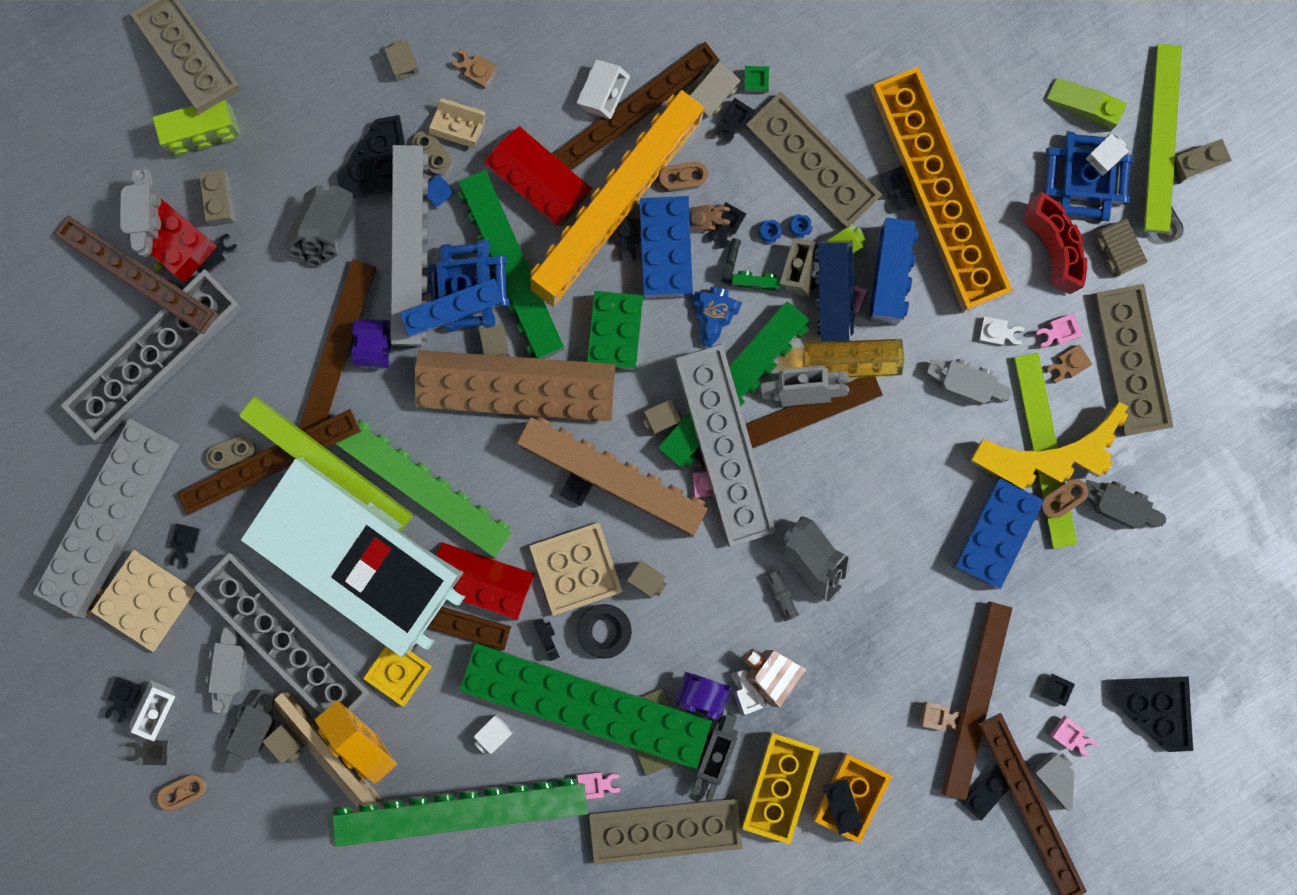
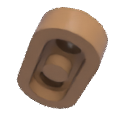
[660,162,708,191]
[1042,479,1088,518]
[157,774,207,811]

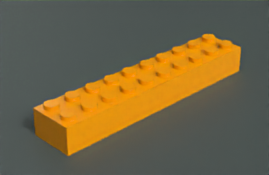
[871,66,1013,313]
[530,90,705,308]

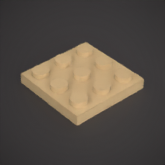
[529,522,623,616]
[91,550,196,653]

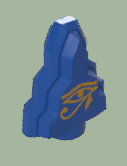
[693,287,742,347]

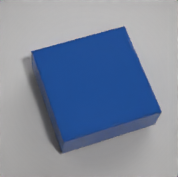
[425,174,455,209]

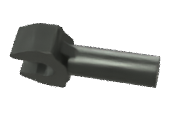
[721,238,741,284]

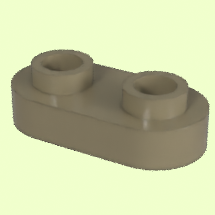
[412,131,452,176]
[207,436,256,470]

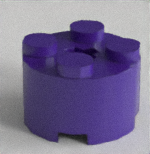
[352,319,392,369]
[676,671,731,719]

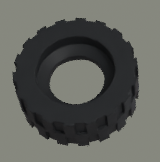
[577,604,632,659]

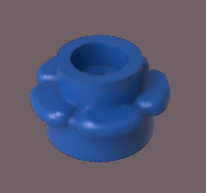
[788,214,812,238]
[758,220,782,243]

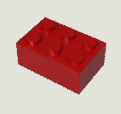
[151,198,217,283]

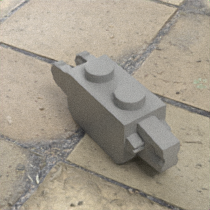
[120,169,161,258]
[926,359,1012,405]
[761,366,849,407]
[206,625,248,713]

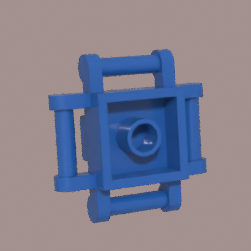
[1043,131,1133,221]
[426,239,510,332]

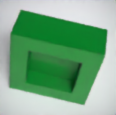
[744,66,769,93]

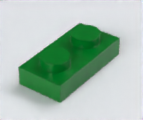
[731,271,781,292]

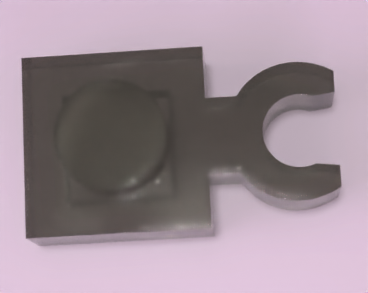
[125,739,170,766]

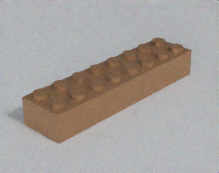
[415,350,616,421]
[517,416,708,537]

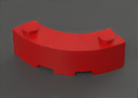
[1022,192,1087,294]

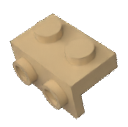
[429,98,485,148]

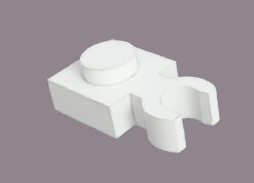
[979,316,1024,346]

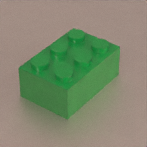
[587,291,643,372]

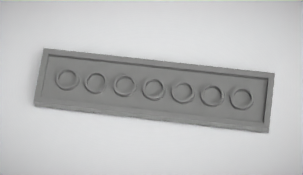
[674,344,776,547]

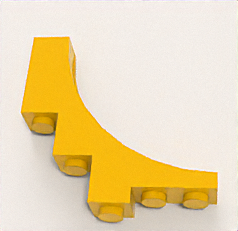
[970,402,1128,490]

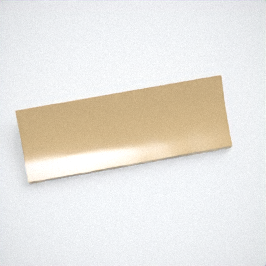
[272,691,384,809]

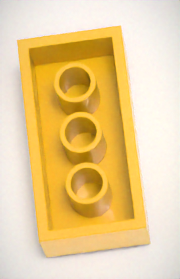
[741,732,820,845]

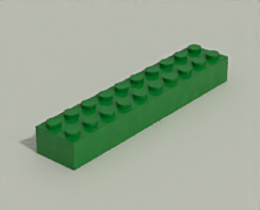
[460,643,712,769]
[327,778,588,847]

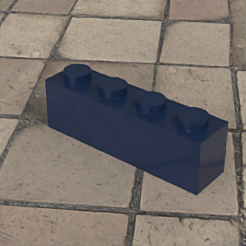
[815,240,855,341]

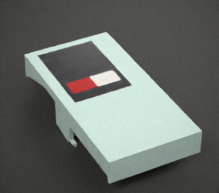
[241,457,466,657]

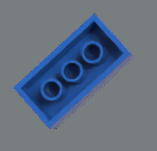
[640,196,693,299]
[868,217,919,325]
[953,478,1044,589]

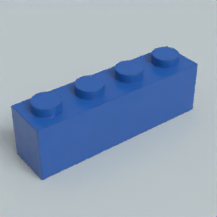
[400,278,503,338]

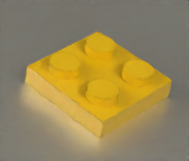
[363,646,433,707]

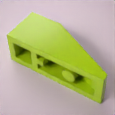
[1046,78,1128,131]

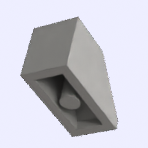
[1032,752,1075,811]

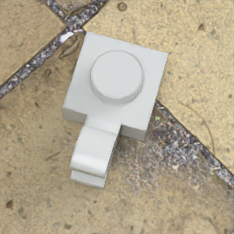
[731,669,766,716]

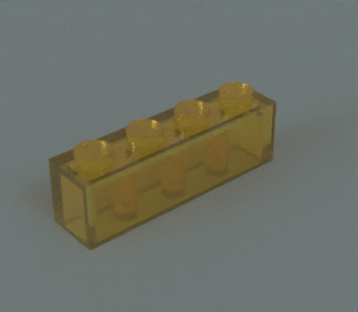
[803,339,905,378]

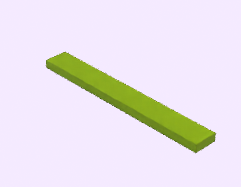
[1144,43,1182,234]
[1013,353,1078,549]
[239,395,413,531]

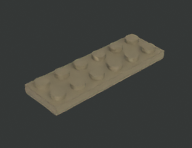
[130,0,241,115]
[745,91,882,229]
[1094,284,1174,437]
[589,798,743,865]

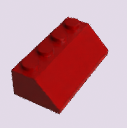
[484,126,593,226]
[436,542,535,620]

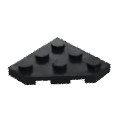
[337,115,406,199]
[1113,676,1194,752]

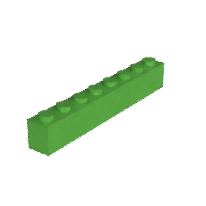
[336,419,513,558]

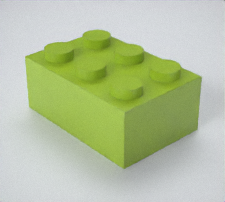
[152,99,241,157]

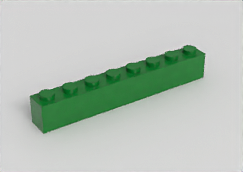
[457,170,565,359]
[658,301,809,469]

